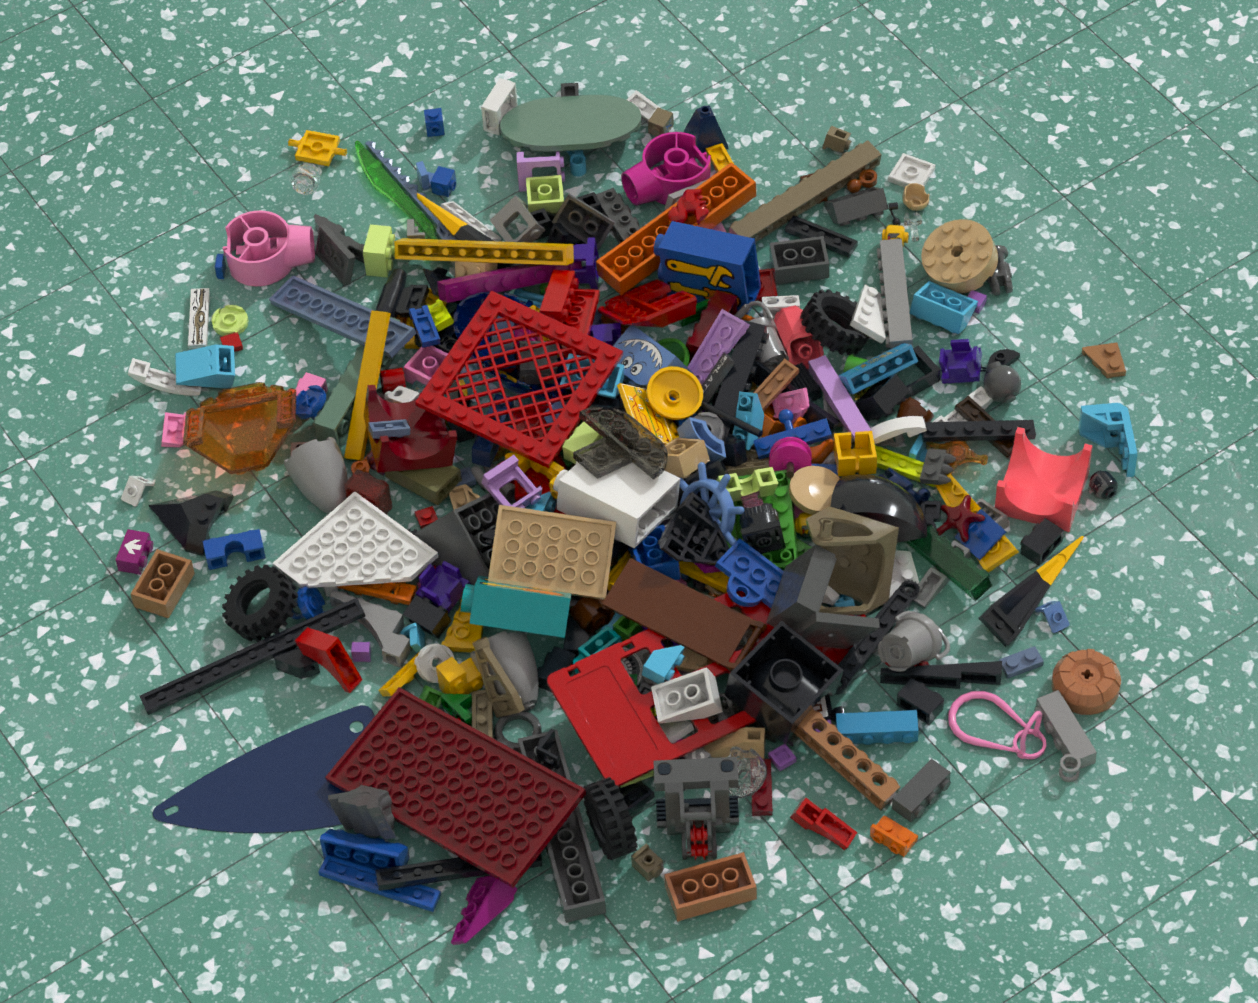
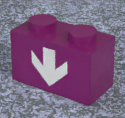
[116,529,154,575]

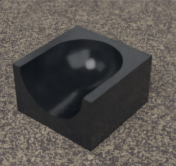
[724,620,844,745]

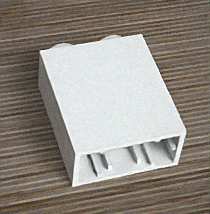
[553,440,680,548]

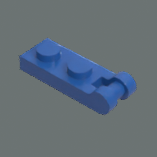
[409,305,440,348]

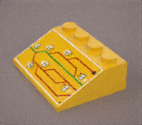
[617,383,679,453]

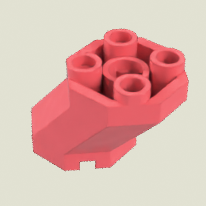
[774,305,824,369]

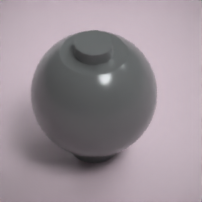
[983,361,1021,403]

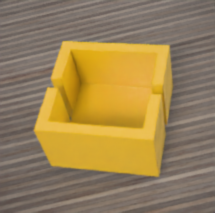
[833,431,877,476]

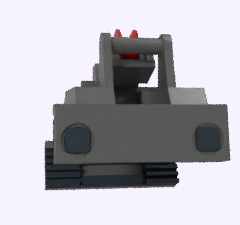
[653,757,739,861]

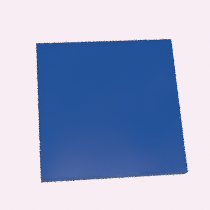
[955,509,1006,560]

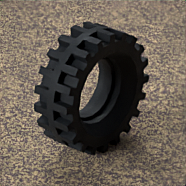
[800,289,870,356]
[222,564,298,642]
[583,777,638,860]

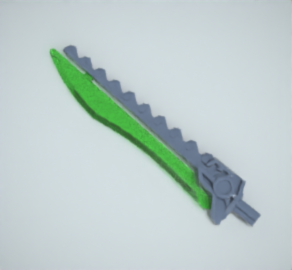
[355,140,457,262]

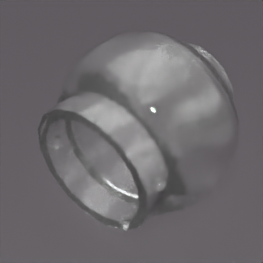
[290,163,321,195]

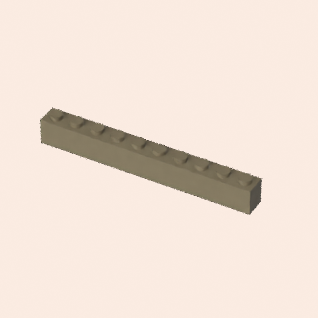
[729,140,882,243]

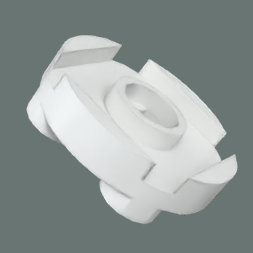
[414,644,455,683]

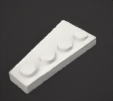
[850,285,886,344]

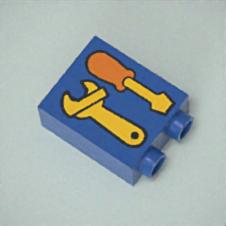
[654,221,761,314]

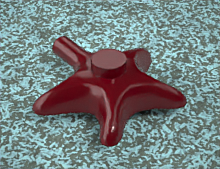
[935,495,985,543]

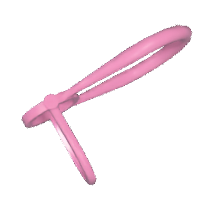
[948,691,1046,759]

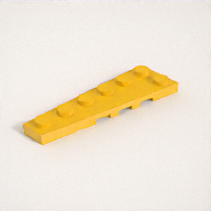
[935,474,1019,573]

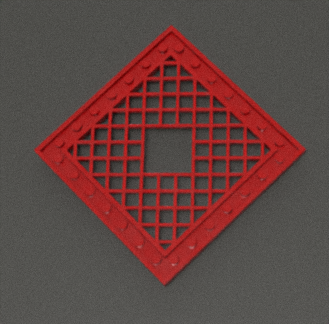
[415,290,623,469]

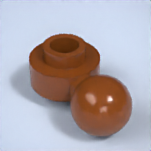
[847,169,878,193]

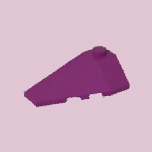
[451,876,517,945]

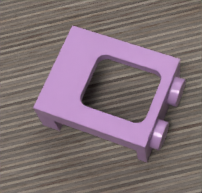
[517,151,565,192]
[482,455,542,509]

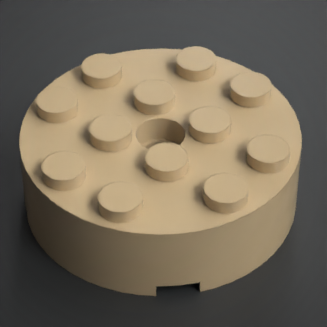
[921,219,998,294]

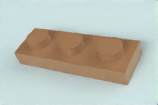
[753,358,799,412]

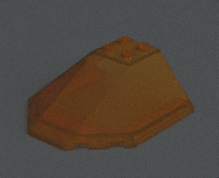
[183,382,297,475]

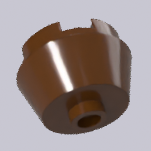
[896,397,934,422]

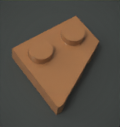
[1082,342,1126,378]

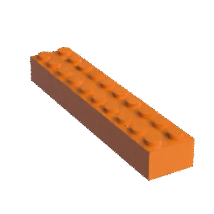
[596,162,757,295]

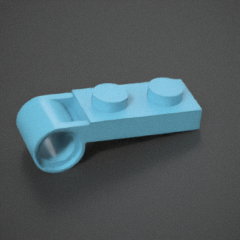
[566,150,586,177]

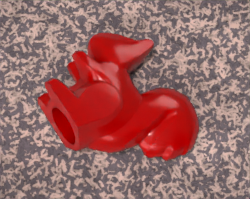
[668,189,709,225]

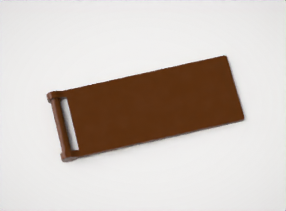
[602,558,767,672]

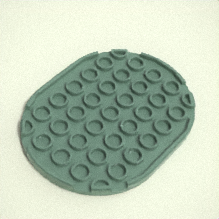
[500,95,642,152]

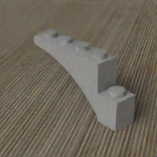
[329,590,412,668]

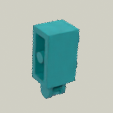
[573,626,623,674]

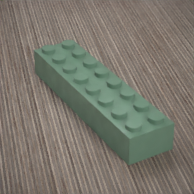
[313,317,400,449]

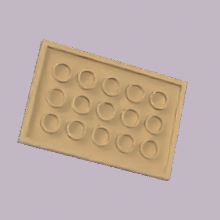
[488,505,616,600]

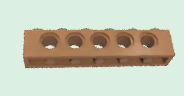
[794,708,901,810]

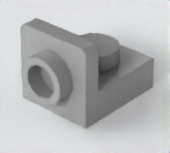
[407,219,426,239]

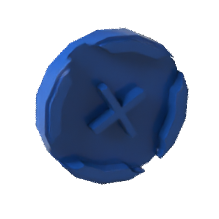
[292,385,326,420]

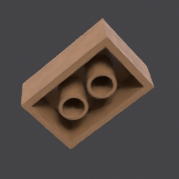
[131,549,195,618]

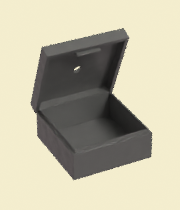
[766,545,880,649]

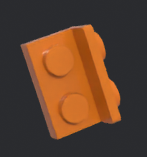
[870,815,918,857]

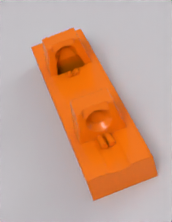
[337,582,417,605]

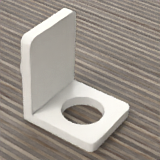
[121,476,155,506]

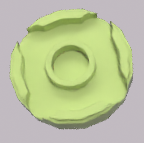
[211,305,249,336]

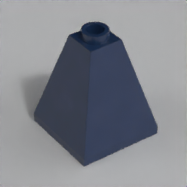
[684,105,729,158]

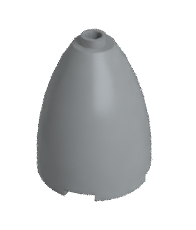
[284,437,348,514]
[470,630,538,711]

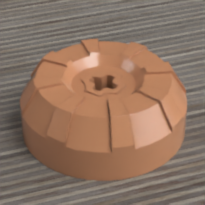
[1052,649,1121,715]

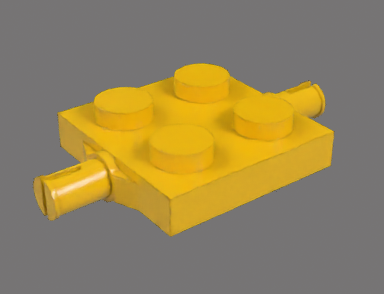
[288,130,347,166]

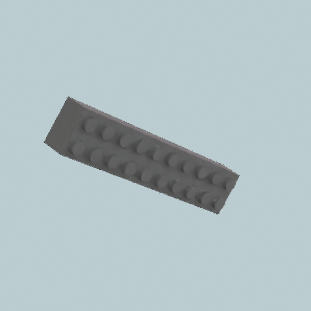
[518,730,606,923]

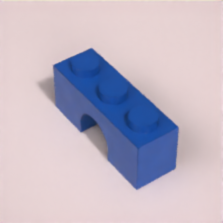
[203,529,266,570]

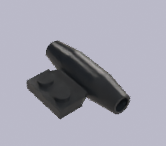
[375,269,429,318]

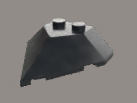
[149,490,234,556]
[658,492,730,565]

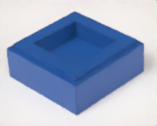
[215,254,226,279]

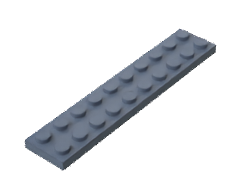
[269,275,416,358]

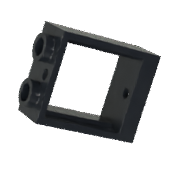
[893,346,941,399]

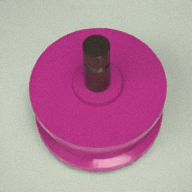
[769,437,812,478]

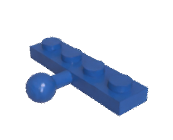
[753,409,832,460]

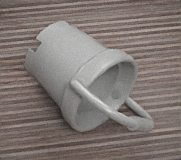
[733,301,789,371]
[878,611,950,672]

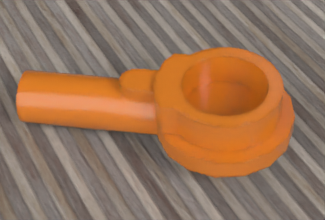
[351,450,374,478]

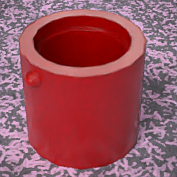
[380,367,406,394]

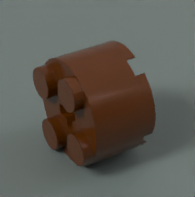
[569,596,615,636]

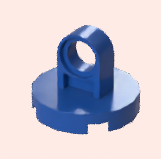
[291,586,326,620]

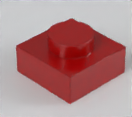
[415,506,438,529]

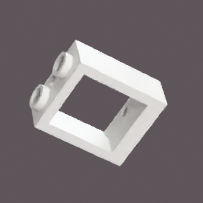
[481,78,518,136]

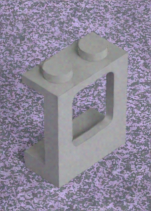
[490,196,545,243]

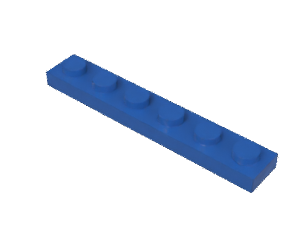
[318,855,441,912]

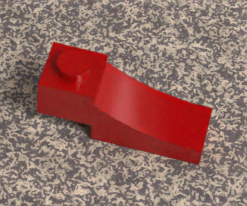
[790,798,858,850]

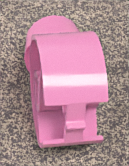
[223,210,315,286]

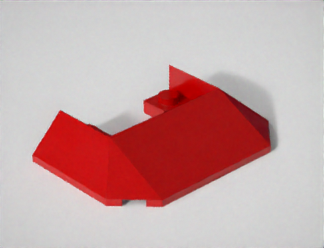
[597,279,697,328]

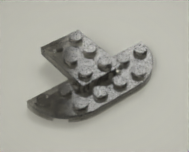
[573,407,668,480]

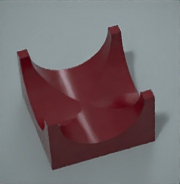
[364,385,457,473]

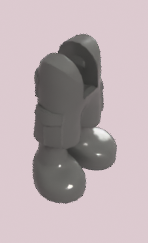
[986,245,1013,296]

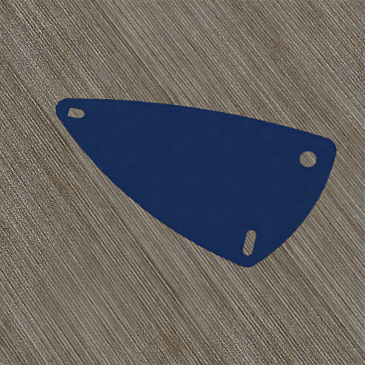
[153,705,375,833]

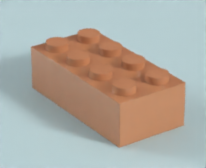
[664,852,757,922]

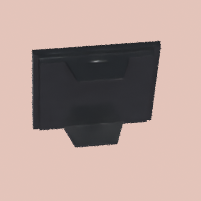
[423,267,461,305]

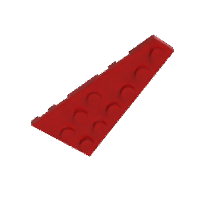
[545,288,600,358]

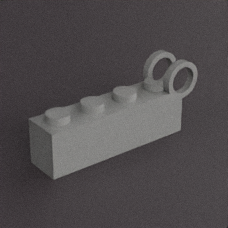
[1035,690,1097,782]

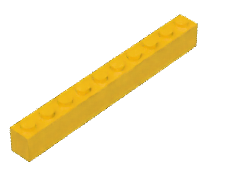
[394,238,574,265]

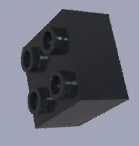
[855,374,910,421]

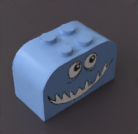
[613,325,694,398]

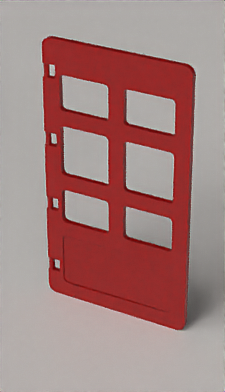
[547,591,774,787]

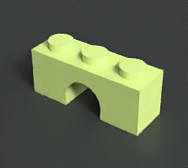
[716,467,778,503]

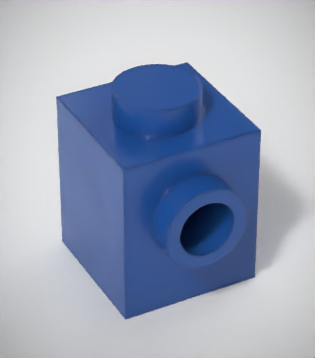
[424,108,445,137]
[431,166,456,197]

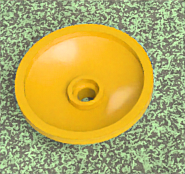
[646,366,703,420]

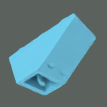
[175,345,235,389]

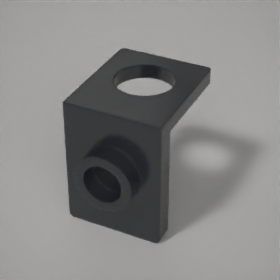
[536,729,560,769]

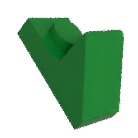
[441,693,472,727]

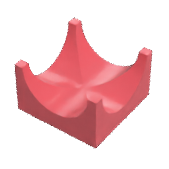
[995,427,1092,532]

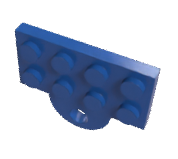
[715,538,784,608]

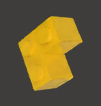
[436,656,484,694]

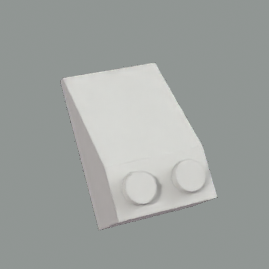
[651,667,723,724]

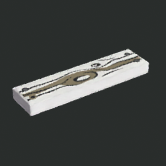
[188,288,210,350]

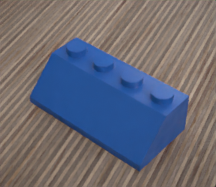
[320,829,410,870]

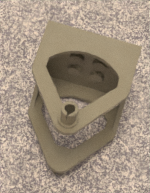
[806,506,899,615]

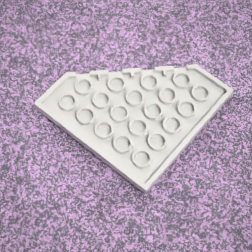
[272,491,438,588]

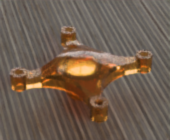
[926,441,988,476]

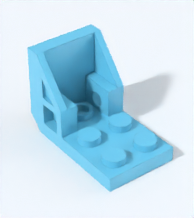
[1078,403,1138,477]

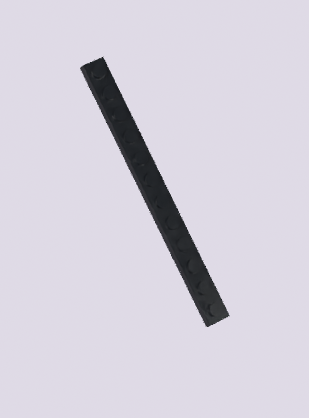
[140,597,365,715]

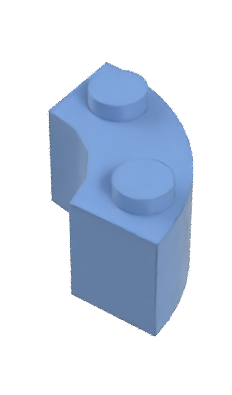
[677,417,726,466]

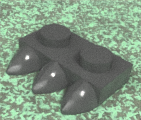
[920,449,957,485]

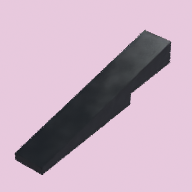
[751,361,840,435]
[880,661,1002,689]

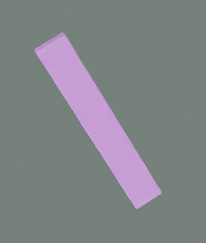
[808,355,871,441]

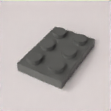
[315,224,355,286]

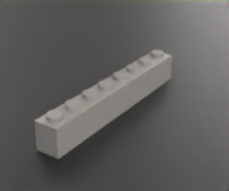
[877,238,913,349]

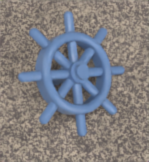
[680,462,745,546]

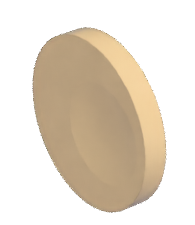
[789,466,840,515]

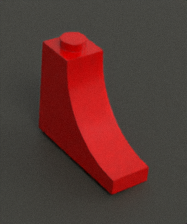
[295,627,363,693]

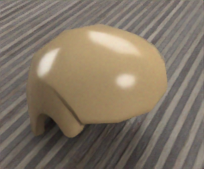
[902,183,930,211]

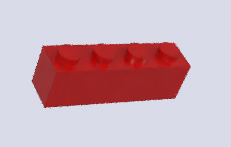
[539,270,579,324]

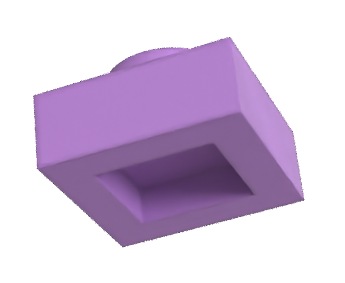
[768,744,797,771]

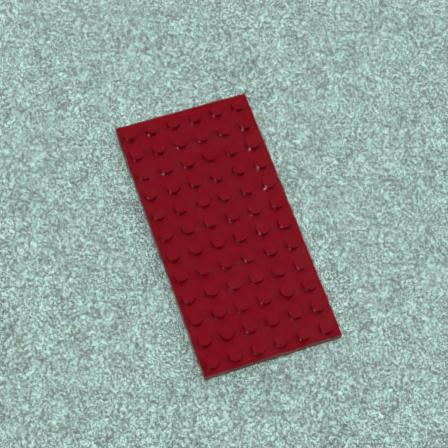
[325,687,586,888]

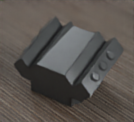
[328,785,396,840]

